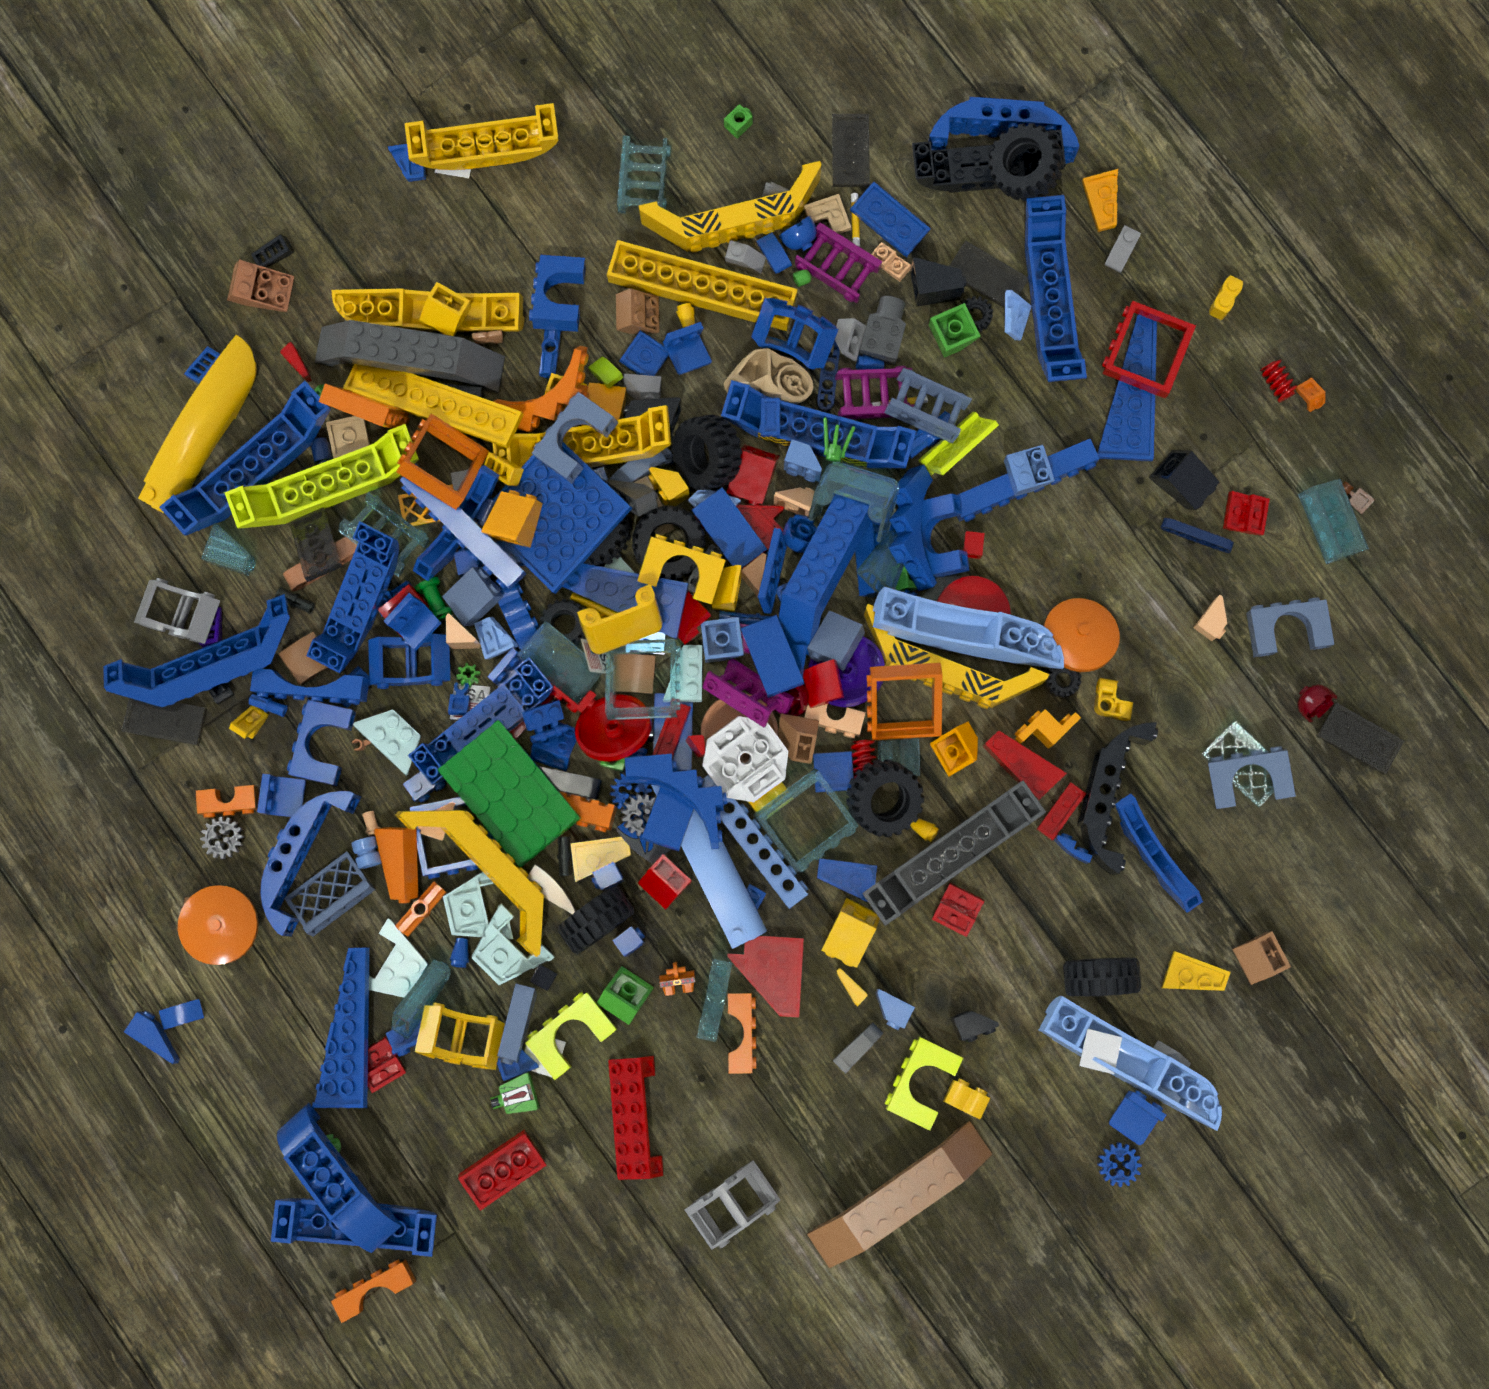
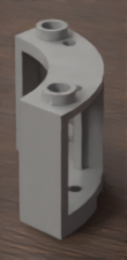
[134,578,220,644]
[684,1160,780,1250]

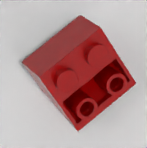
[638,854,692,910]

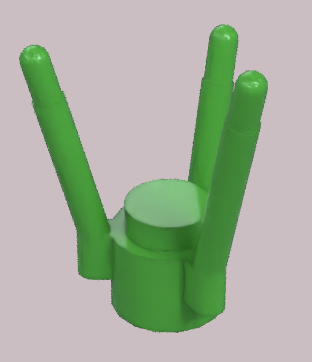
[823,417,855,462]

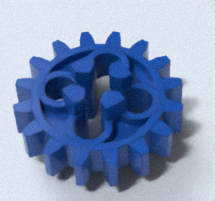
[610,773,652,811]
[1097,1142,1142,1187]

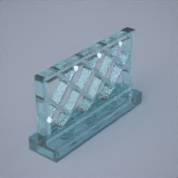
[1202,721,1293,808]

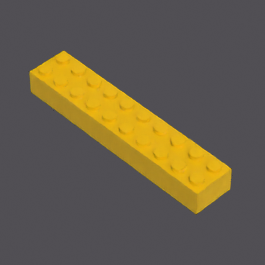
[607,240,798,331]

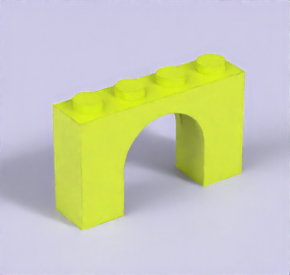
[525,992,617,1080]
[884,1037,963,1130]

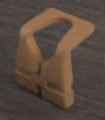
[472,330,503,346]

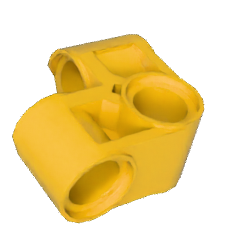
[1094,678,1133,721]

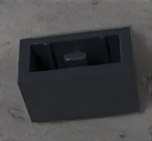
[950,1010,999,1043]

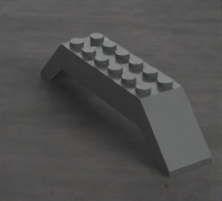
[315,320,505,393]
[862,781,1046,926]

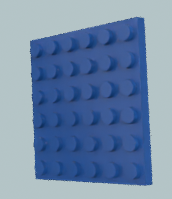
[493,441,632,594]

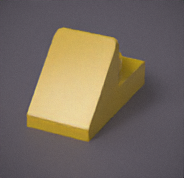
[229,706,269,739]

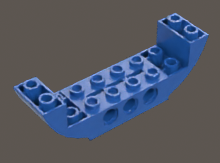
[928,97,1079,164]
[306,521,399,673]
[408,657,553,786]
[277,1103,402,1253]

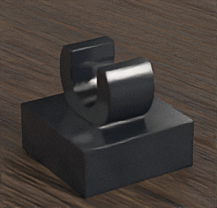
[208,683,235,705]

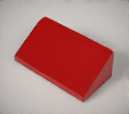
[685,735,705,758]

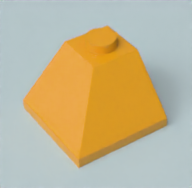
[930,721,978,777]

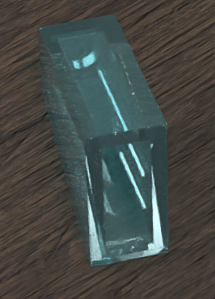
[201,523,256,576]

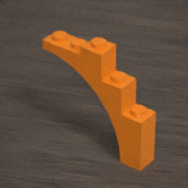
[493,346,589,433]

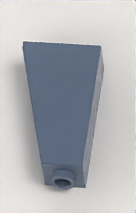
[497,984,537,1065]

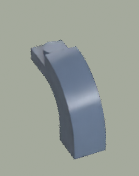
[609,447,674,483]

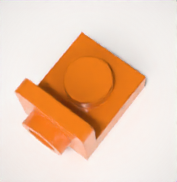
[1296,378,1325,412]

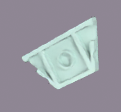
[353,710,421,776]

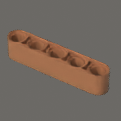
[283,531,358,592]

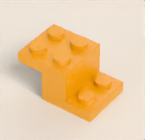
[1014,709,1081,749]

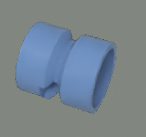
[351,836,382,869]

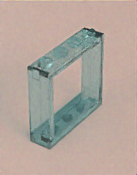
[605,639,681,720]
[753,768,858,873]

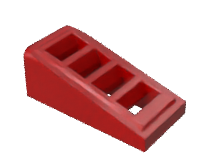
[280,342,312,382]

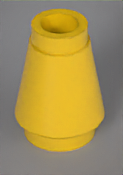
[676,303,695,328]
[910,818,939,842]

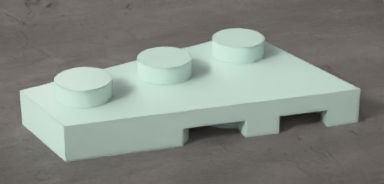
[663,645,703,702]

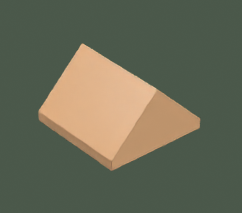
[446,613,481,649]

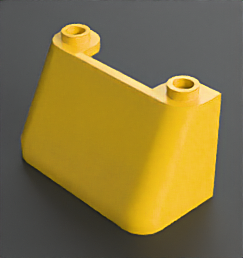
[577,584,663,654]

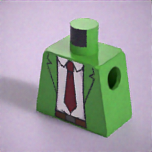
[490,1072,540,1114]

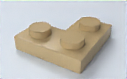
[804,194,851,234]

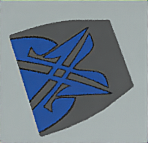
[616,802,671,863]

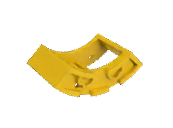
[415,1003,505,1070]

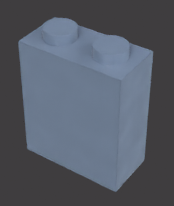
[442,567,504,626]
[807,611,865,671]

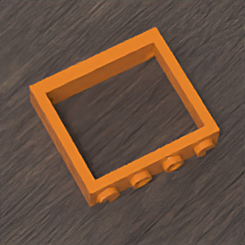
[318,384,409,429]
[396,413,489,510]
[866,663,943,740]

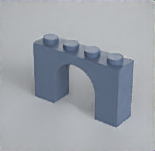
[532,392,618,484]
[1246,597,1334,657]
[1208,746,1296,809]

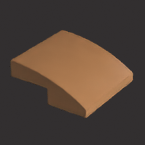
[279,632,328,686]
[613,654,655,694]

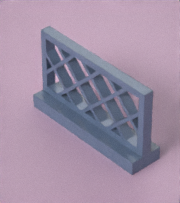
[284,852,376,937]

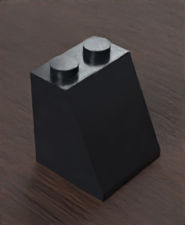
[910,258,966,307]
[623,397,682,439]
[1149,450,1220,510]

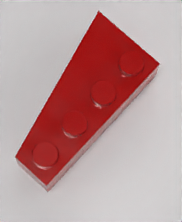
[983,731,1067,800]

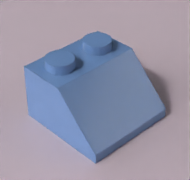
[701,617,744,663]
[875,989,915,1030]

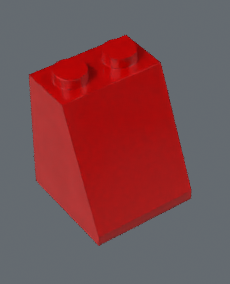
[726,444,780,505]

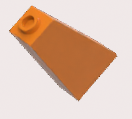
[374,827,418,903]

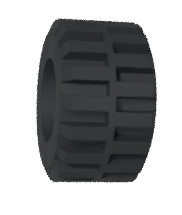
[540,599,585,650]

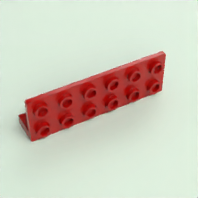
[608,1056,663,1180]

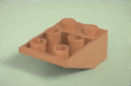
[227,260,294,312]

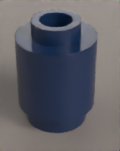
[311,438,333,465]
[475,499,495,527]

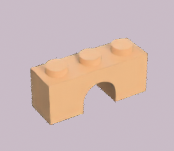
[804,704,866,739]

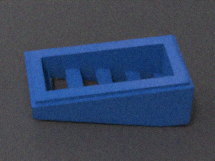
[184,346,220,385]

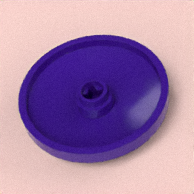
[809,637,885,707]

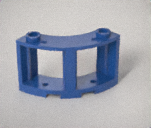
[751,298,839,369]
[368,634,450,689]

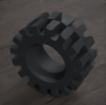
[962,296,993,333]
[1045,668,1082,698]

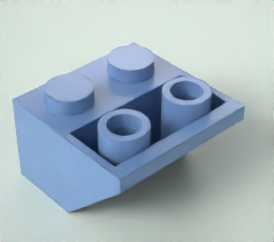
[784,440,822,482]
[1004,445,1055,497]

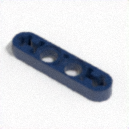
[817,340,840,412]
[1161,518,1234,553]

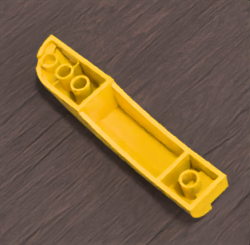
[331,289,525,332]
[138,335,257,513]

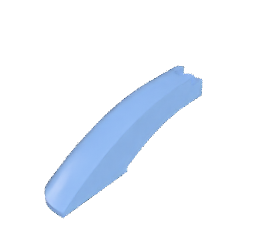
[873,587,1064,669]
[651,785,767,949]
[1039,996,1222,1131]

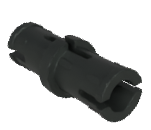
[275,587,315,614]
[557,837,572,876]

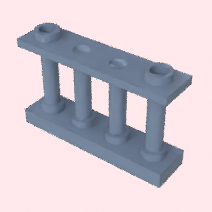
[884,368,972,444]

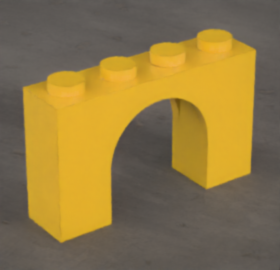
[637,534,725,604]

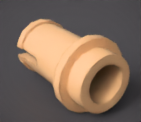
[362,811,380,837]

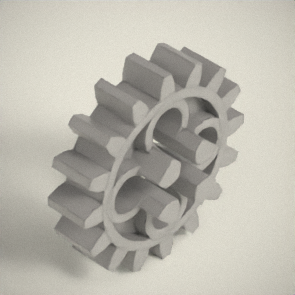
[621,794,656,836]
[200,817,244,859]

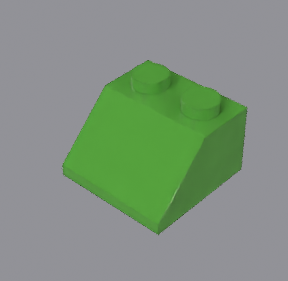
[929,303,980,358]
[597,966,654,1025]

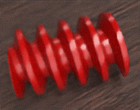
[1260,360,1297,403]
[851,740,876,779]

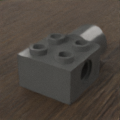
[859,296,906,366]

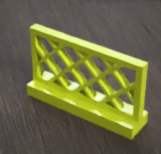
[918,412,999,476]

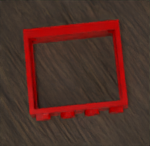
[1102,301,1196,399]

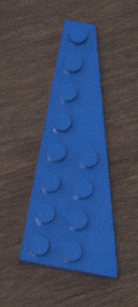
[1097,314,1157,461]
[562,563,689,639]
[312,948,369,1108]

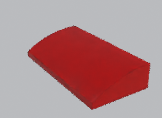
[458,1130,547,1211]

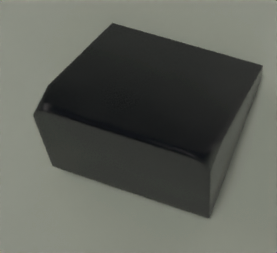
[530,964,558,991]

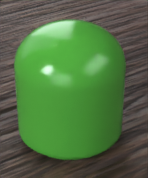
[793,269,811,287]

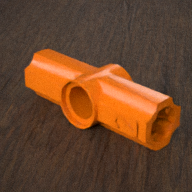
[395,882,447,937]

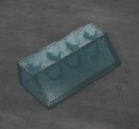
[1298,479,1369,564]
[517,620,604,704]

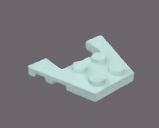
[443,872,513,940]
[472,903,554,985]
[369,918,429,998]

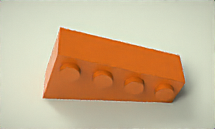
[559,791,617,833]

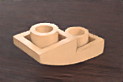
[871,242,911,282]

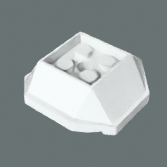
[702,716,788,802]

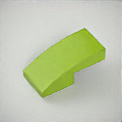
[588,356,623,389]

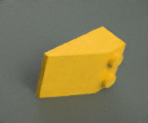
[712,565,742,612]

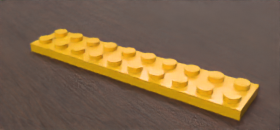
[343,364,524,448]

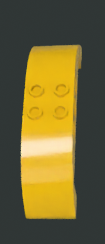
[405,103,559,170]

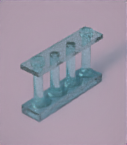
[617,135,671,214]
[338,492,429,577]

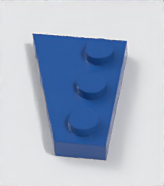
[817,859,877,902]

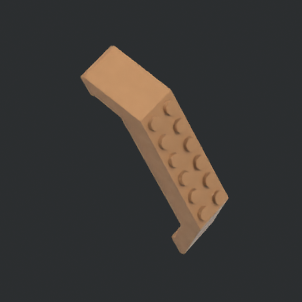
[807,1121,992,1268]

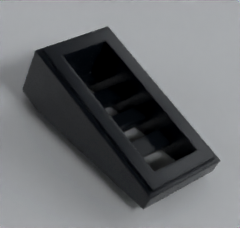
[251,234,295,268]

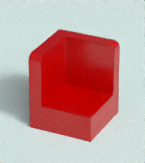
[962,531,985,559]

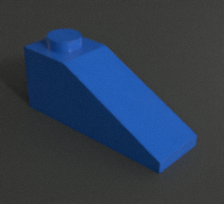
[124,1010,180,1064]

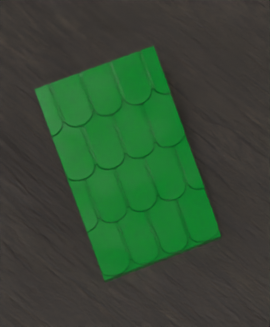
[437,720,581,867]

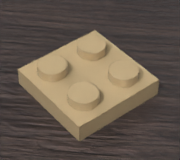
[326,416,370,458]

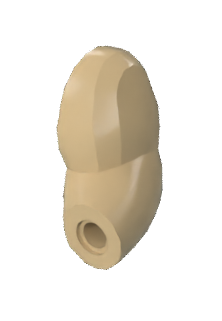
[724,348,813,404]

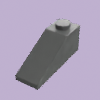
[605,479,658,516]

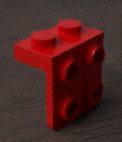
[550,685,596,713]

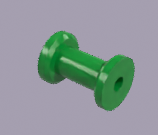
[414,577,454,621]

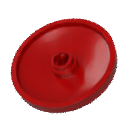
[937,576,1011,615]
[575,695,652,761]

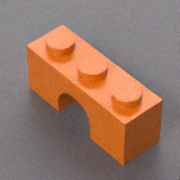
[196,785,259,818]

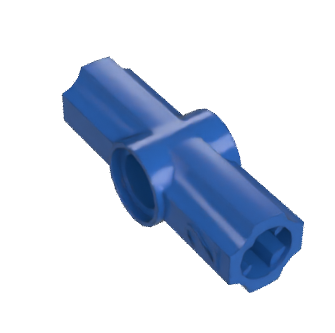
[539,329,561,379]
[909,411,950,459]

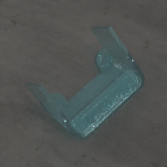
[808,462,899,542]

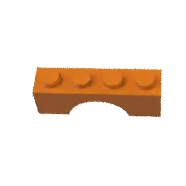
[728,993,756,1074]
[331,1259,416,1323]

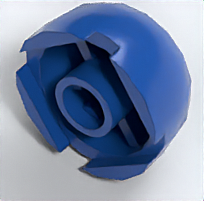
[779,216,817,251]
[783,514,817,553]

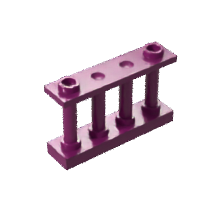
[795,223,882,303]
[835,366,915,419]
[702,658,794,728]

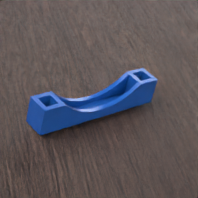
[250,669,369,705]

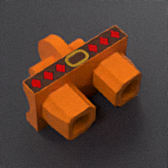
[659,962,695,996]

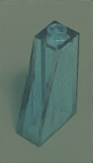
[856,530,904,594]
[392,959,451,1039]

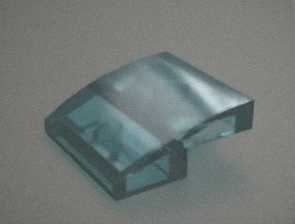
[878,738,920,776]

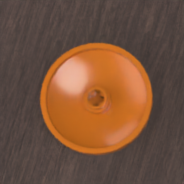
[1043,598,1120,672]
[178,886,259,965]

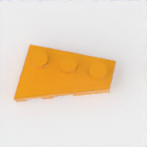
[1082,169,1118,232]

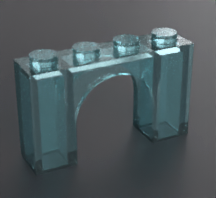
[696,959,733,1042]

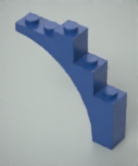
[889,464,937,591]
[413,465,500,581]
[625,754,727,850]
[1115,794,1203,913]

